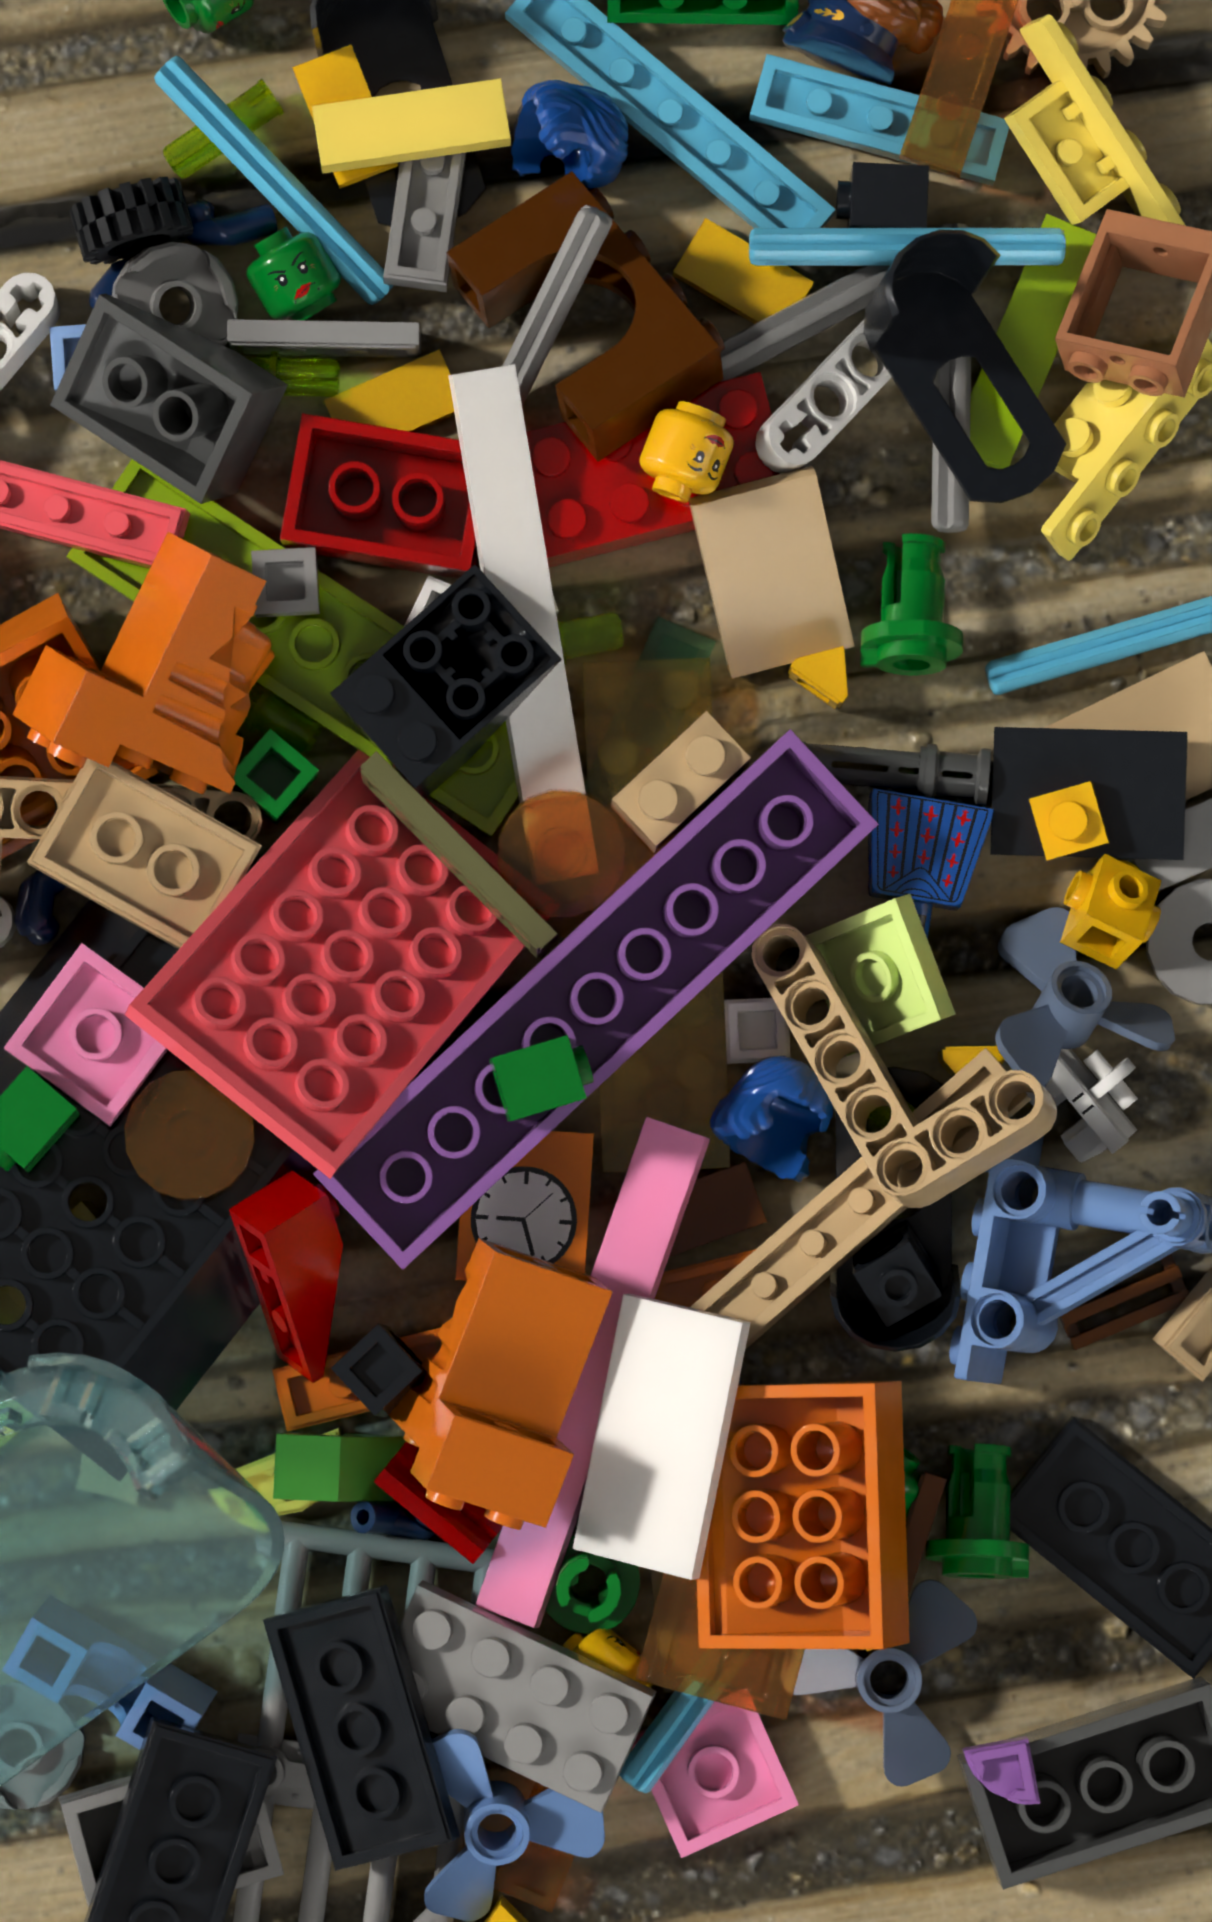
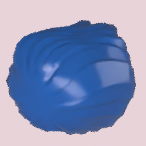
[511,80,629,189]
[710,1056,833,1182]

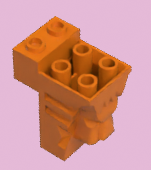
[12,532,275,795]
[389,1238,613,1530]

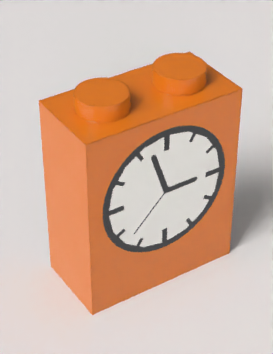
[455,1131,594,1281]

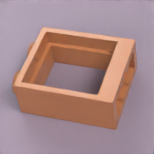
[1055,209,1212,398]

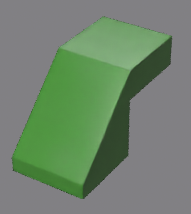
[273,1432,406,1502]

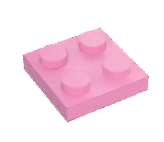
[4,943,168,1127]
[632,1684,799,1858]

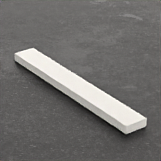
[448,364,599,884]

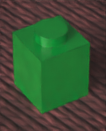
[233,728,319,825]
[489,1035,594,1122]
[0,1066,80,1173]

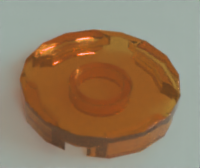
[497,789,625,917]
[124,1070,255,1201]

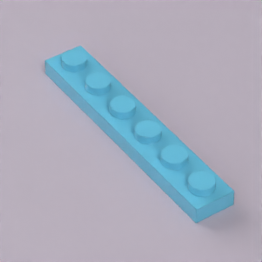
[505,0,836,228]

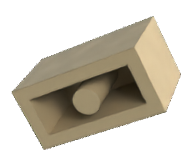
[611,711,751,854]

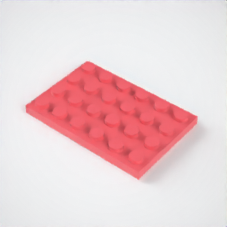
[125,750,560,1179]

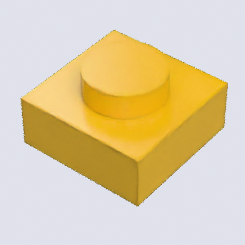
[1029,781,1110,861]

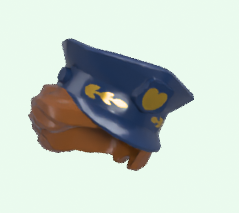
[782,0,944,85]

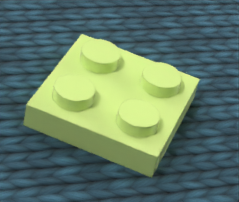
[806,894,956,1056]

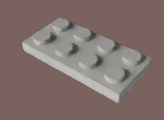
[399,1580,657,1813]

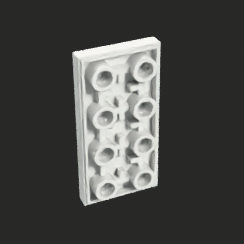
[573,1294,751,1580]

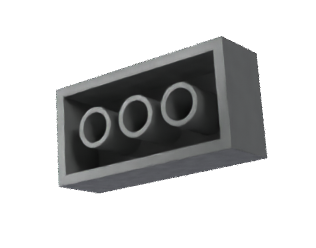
[957,1676,1212,1890]

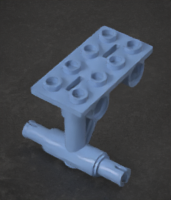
[949,1136,1212,1384]

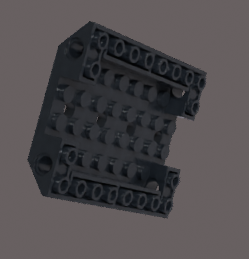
[0,899,432,1478]

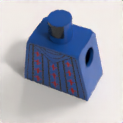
[868,788,994,939]

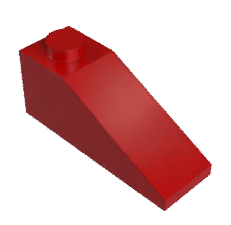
[229,1170,343,1383]

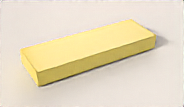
[312,78,511,174]

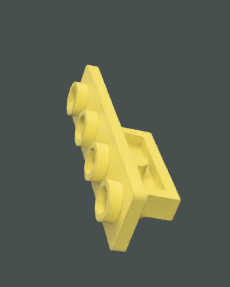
[1004,14,1186,226]
[1041,339,1212,561]

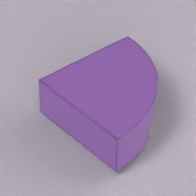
[962,1736,1040,1804]

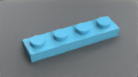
[749,54,1009,186]

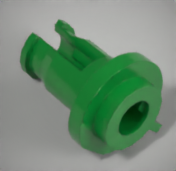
[860,533,963,676]
[926,1443,1029,1580]
[546,1535,640,1634]

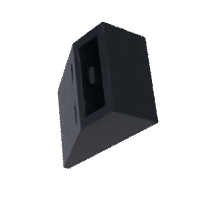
[330,564,561,799]

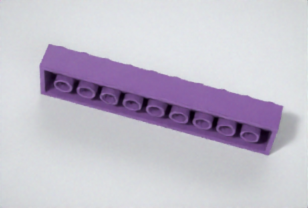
[313,729,879,1270]

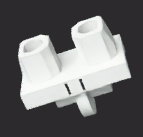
[1026,1049,1138,1163]

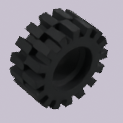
[70,177,194,265]

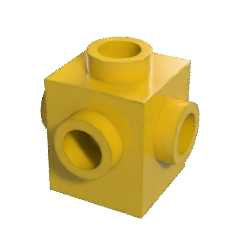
[1060,854,1162,969]

